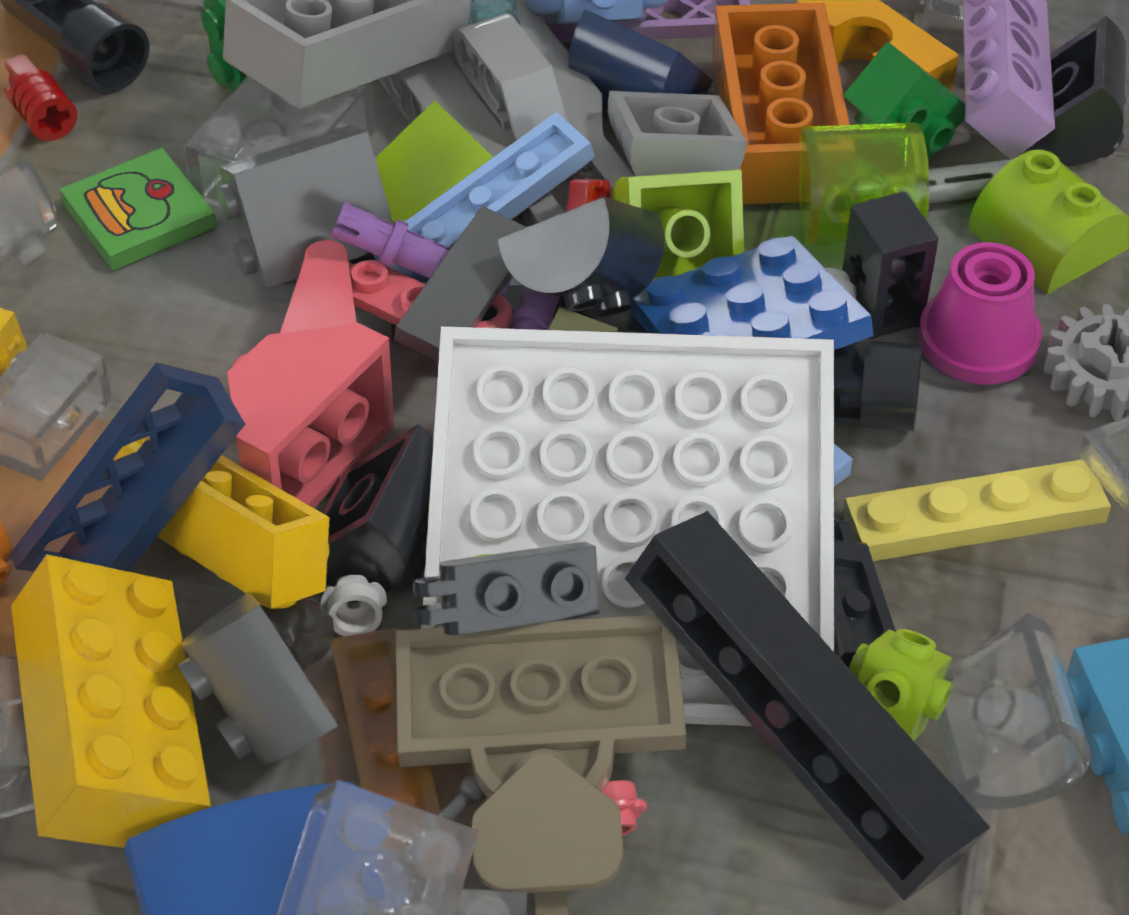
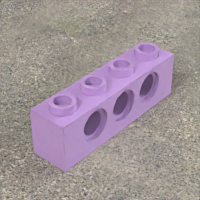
[963,0,1055,158]

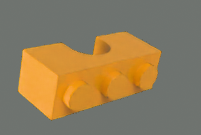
[797,0,959,92]

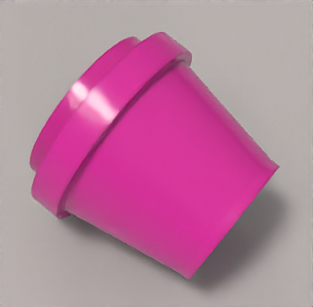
[918,242,1042,385]

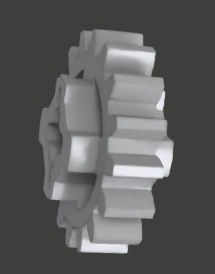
[1043,304,1129,421]

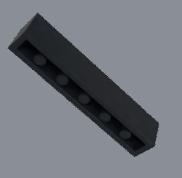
[624,511,991,901]

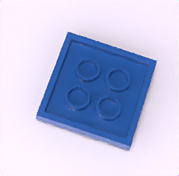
[630,235,873,350]

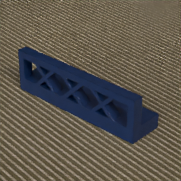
[9,362,246,572]

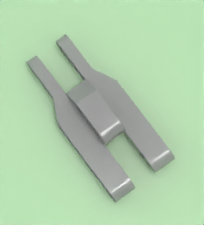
[378,0,635,227]

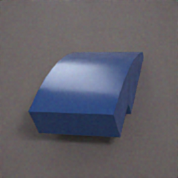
[124,782,395,915]

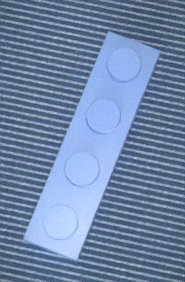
[373,111,596,283]

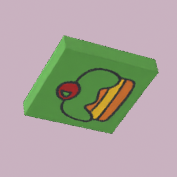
[59,148,217,271]

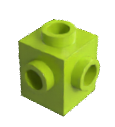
[849,629,953,741]

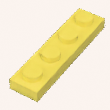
[843,459,1111,561]

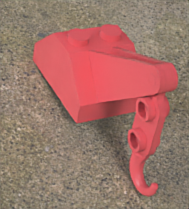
[227,240,513,508]

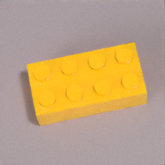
[11,554,211,848]

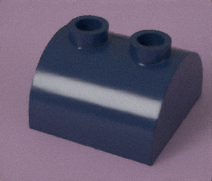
[568,9,713,112]

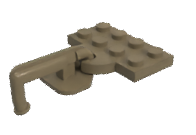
[396,615,686,915]

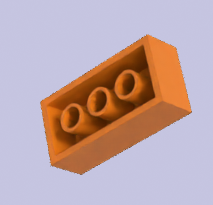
[712,2,855,204]

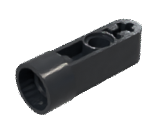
[0,0,150,93]
[834,341,922,432]

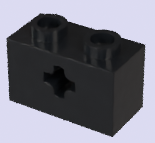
[842,191,939,339]

